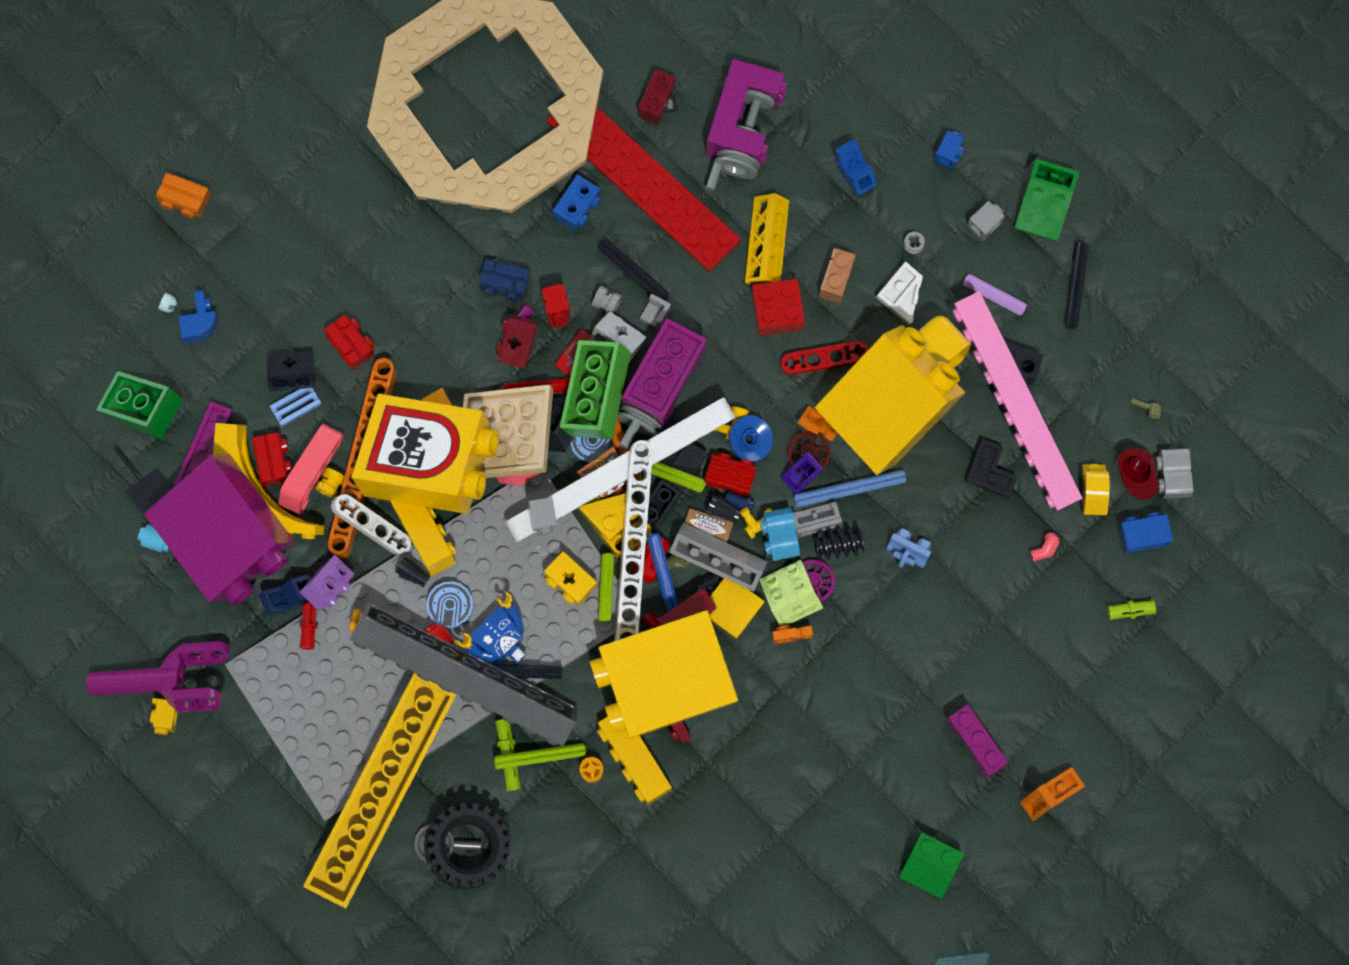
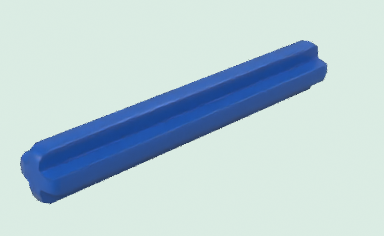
[647,533,678,612]

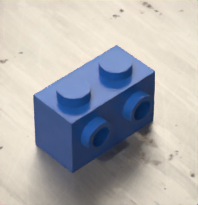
[553,175,602,232]
[1118,512,1173,554]

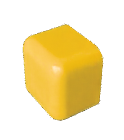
[919,316,971,368]

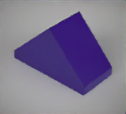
[781,452,824,494]

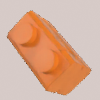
[156,173,211,219]

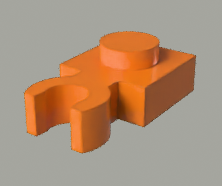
[798,406,838,441]
[772,626,813,645]

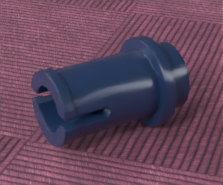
[725,490,755,513]

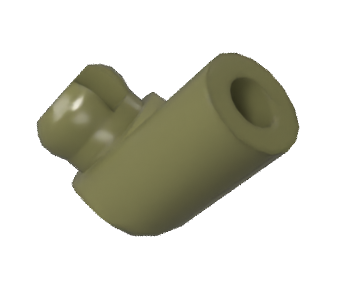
[666,554,691,570]

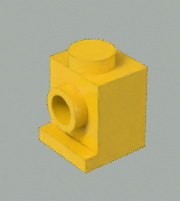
[150,698,178,735]

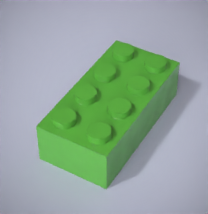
[560,340,631,439]

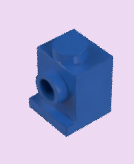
[934,131,965,170]

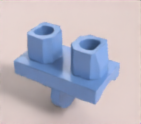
[886,528,931,568]

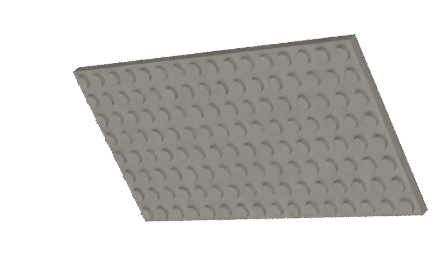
[225,472,641,822]

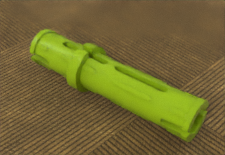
[495,719,521,791]

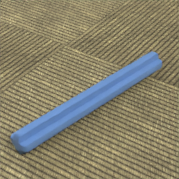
[794,470,906,507]

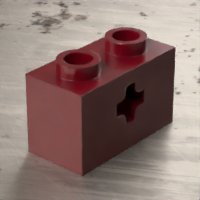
[638,69,676,125]
[496,314,539,369]

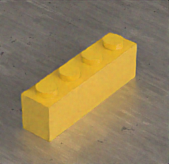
[390,501,456,576]
[597,717,672,806]

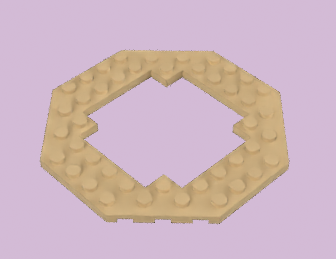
[367,0,604,213]

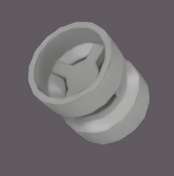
[592,286,622,314]

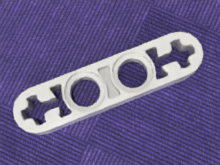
[331,494,411,555]

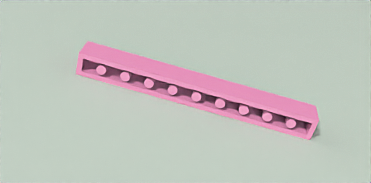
[952,291,1082,511]

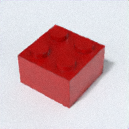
[751,279,805,336]

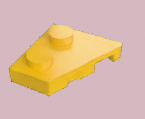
[579,493,639,542]

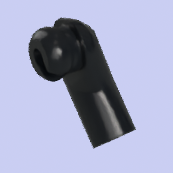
[692,573,719,595]

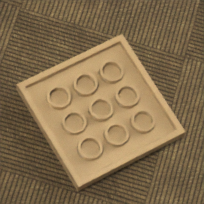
[463,385,553,478]

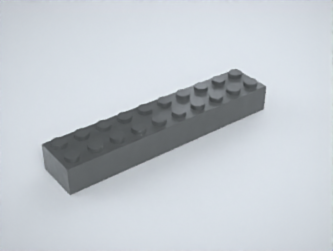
[350,602,578,746]

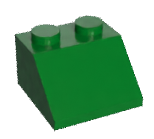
[899,833,964,899]

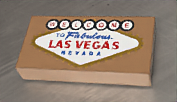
[685,508,733,543]

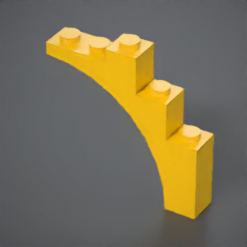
[213,423,324,539]

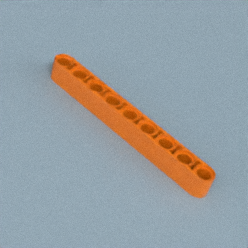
[328,358,397,559]

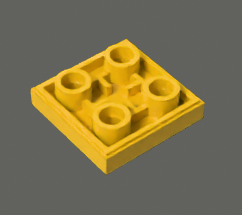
[709,578,765,640]

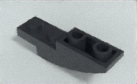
[637,443,708,531]

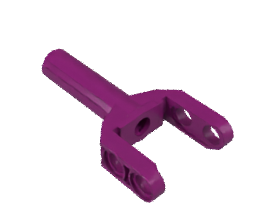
[86,641,230,712]

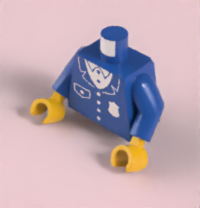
[454,591,527,664]

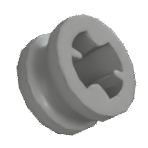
[904,232,925,254]

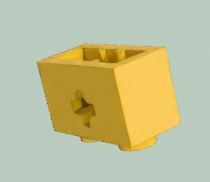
[544,551,597,607]

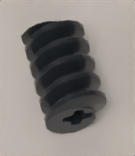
[815,526,864,561]

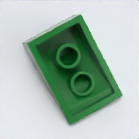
[96,371,182,439]

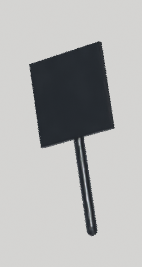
[114,446,173,520]

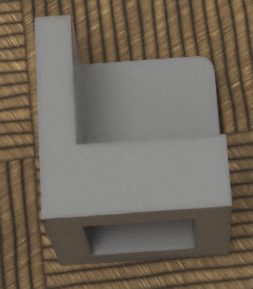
[640,294,671,331]

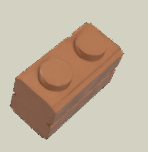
[819,248,856,304]

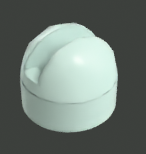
[158,292,177,313]

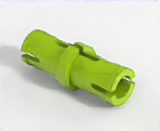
[1107,599,1156,620]

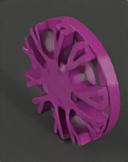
[803,560,835,602]

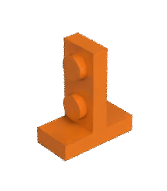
[1020,767,1085,822]

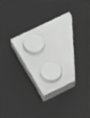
[876,262,923,325]

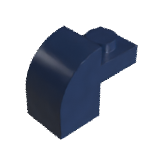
[259,574,311,616]

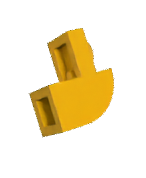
[1081,464,1110,515]

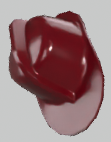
[1117,447,1159,499]

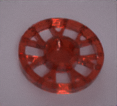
[787,431,831,468]

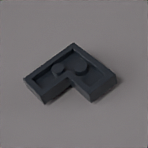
[966,439,1017,499]

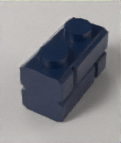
[479,259,531,302]

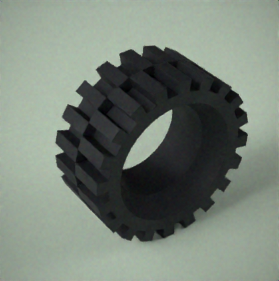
[424,803,511,890]

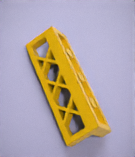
[745,193,789,285]

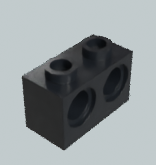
[1005,342,1044,386]

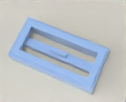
[270,388,322,427]

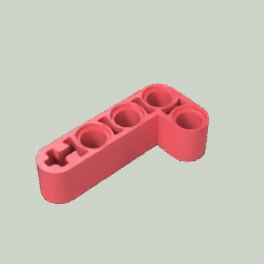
[279,424,344,516]

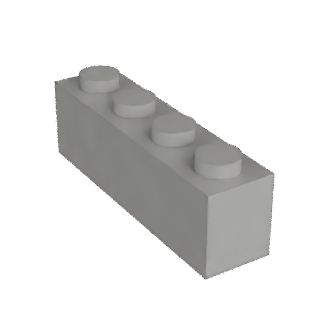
[669,523,767,592]

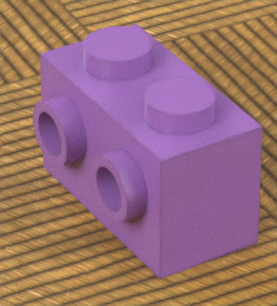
[299,555,354,611]

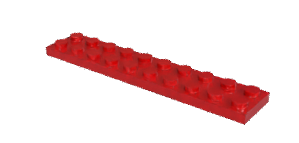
[547,107,741,273]

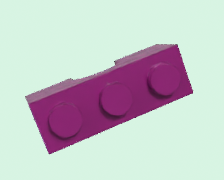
[946,705,1009,780]

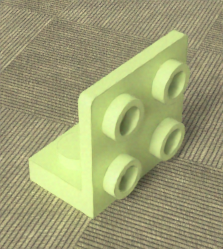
[760,560,823,626]

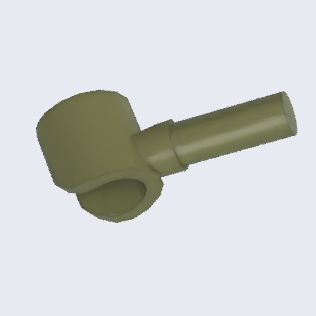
[1131,398,1161,419]

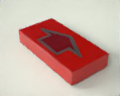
[555,329,591,377]

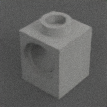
[967,201,1005,241]

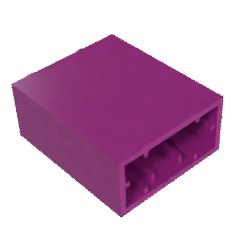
[144,455,295,606]

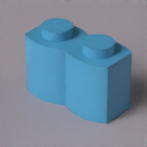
[760,507,800,561]

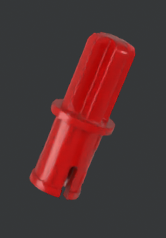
[299,602,318,650]

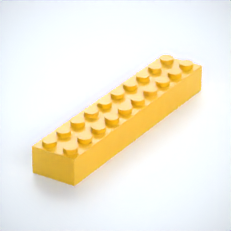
[303,673,457,908]

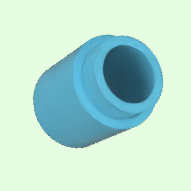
[137,524,170,553]

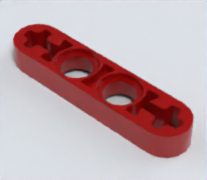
[781,341,869,376]

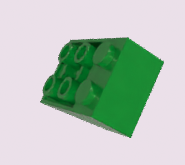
[1014,159,1080,242]

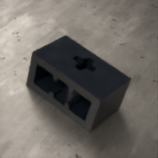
[266,352,316,391]

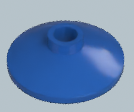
[729,415,773,462]

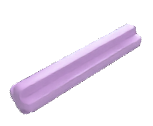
[963,274,1027,315]

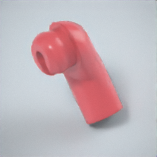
[1030,532,1059,562]

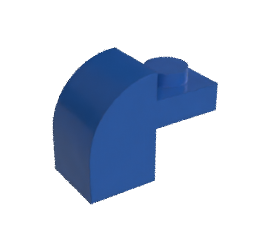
[835,139,877,196]
[179,290,218,344]

